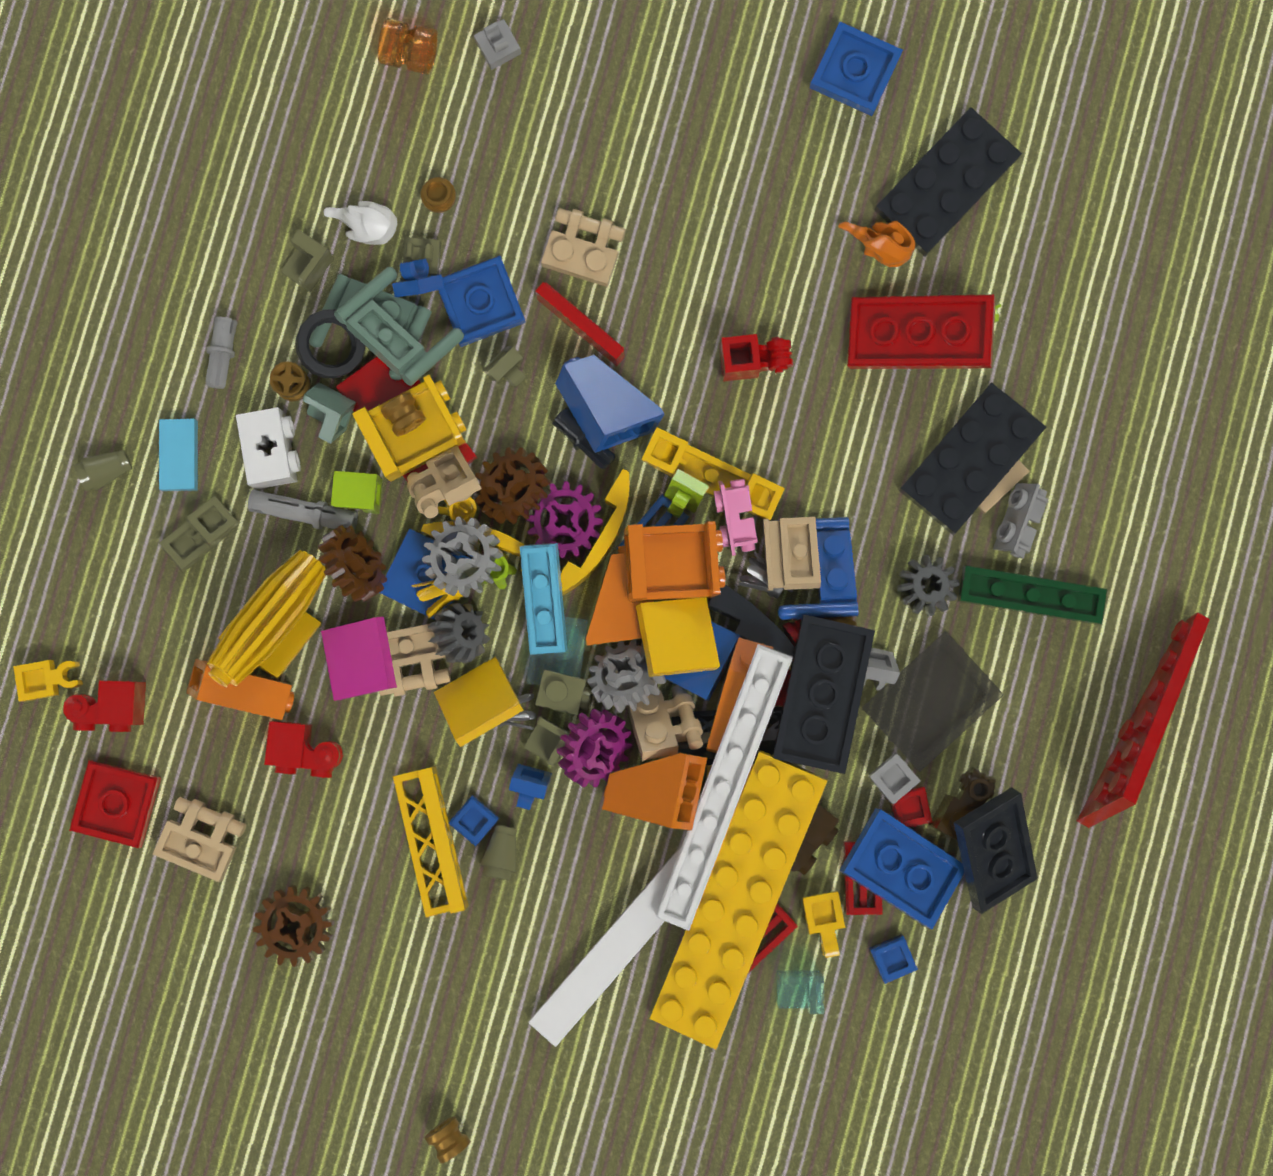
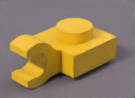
[801,891,845,958]

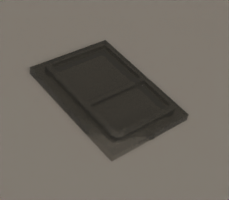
[861,631,1004,772]

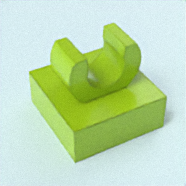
[664,469,709,518]

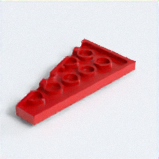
[1076,612,1210,828]

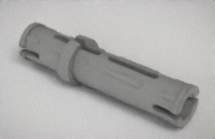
[248,489,358,530]

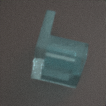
[777,970,824,1014]

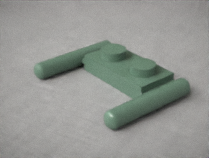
[334,267,464,386]
[309,274,432,380]

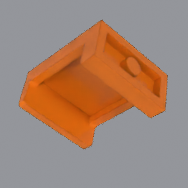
[624,521,725,602]

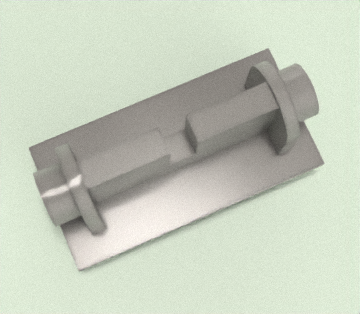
[993,483,1048,559]

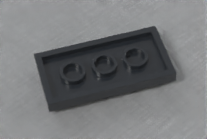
[874,107,1022,257]
[899,382,1046,536]
[772,615,875,774]

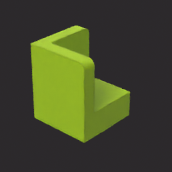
[331,471,383,514]

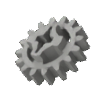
[422,517,503,597]
[587,639,666,713]

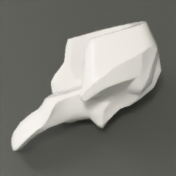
[324,201,397,245]

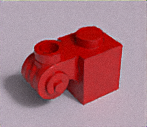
[719,334,794,382]
[63,680,146,732]
[264,721,344,778]

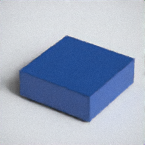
[449,795,500,847]
[869,934,918,984]

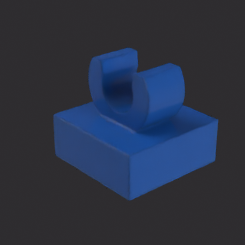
[392,259,444,297]
[509,764,552,810]

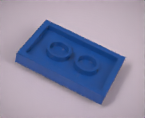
[839,808,965,930]

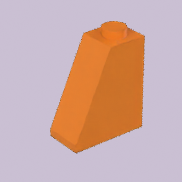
[586,546,654,645]
[186,659,294,720]
[602,753,707,831]

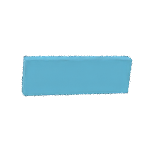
[520,543,568,654]

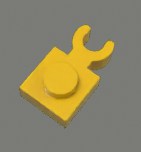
[13,660,83,702]

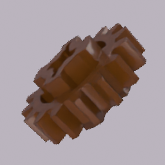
[475,447,550,524]
[318,525,387,602]
[253,885,335,967]

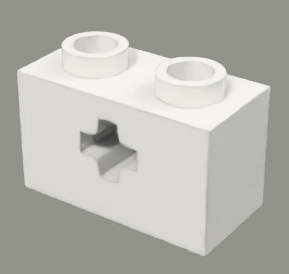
[236,407,301,490]

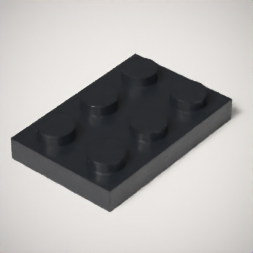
[954,787,1038,914]

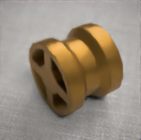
[269,361,311,402]
[381,393,426,436]
[424,1116,471,1164]

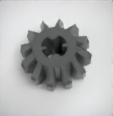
[897,555,959,616]
[428,602,491,664]

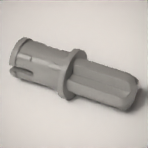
[206,317,237,389]

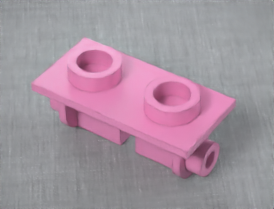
[714,479,758,556]

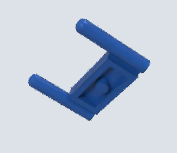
[775,517,858,620]

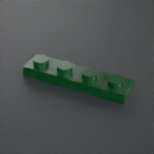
[958,566,1107,625]

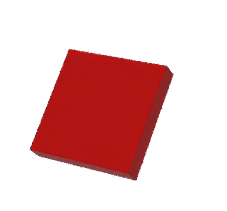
[69,760,161,848]

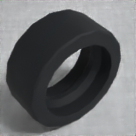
[296,309,365,378]

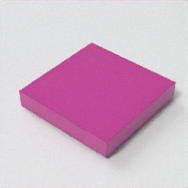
[321,617,397,701]

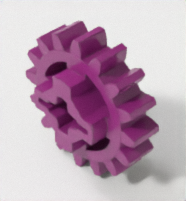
[526,481,604,560]
[557,709,632,788]

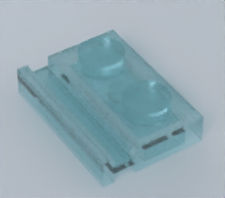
[526,617,589,686]

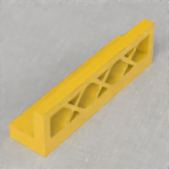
[393,766,469,917]

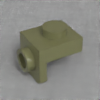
[535,670,592,715]

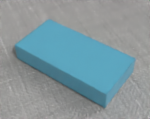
[159,419,198,491]

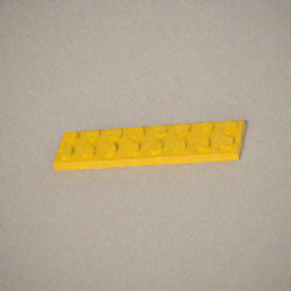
[650,751,829,1050]

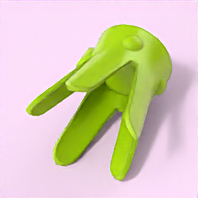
[482,553,517,589]

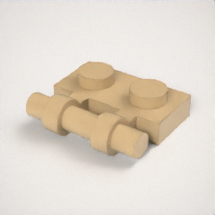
[541,208,626,287]
[407,446,482,518]
[379,624,451,697]
[626,685,703,761]
[152,797,246,882]

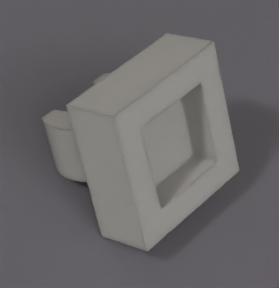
[473,19,522,70]
[864,648,900,691]
[868,753,920,804]

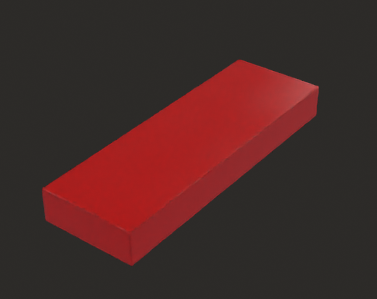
[535,282,625,367]

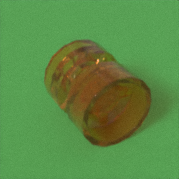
[378,18,438,75]

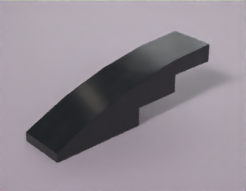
[708,585,795,663]

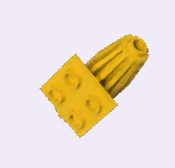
[207,550,326,687]

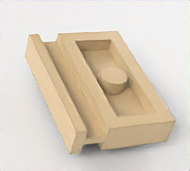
[763,517,821,591]

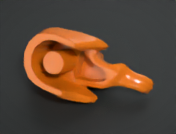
[838,221,915,267]

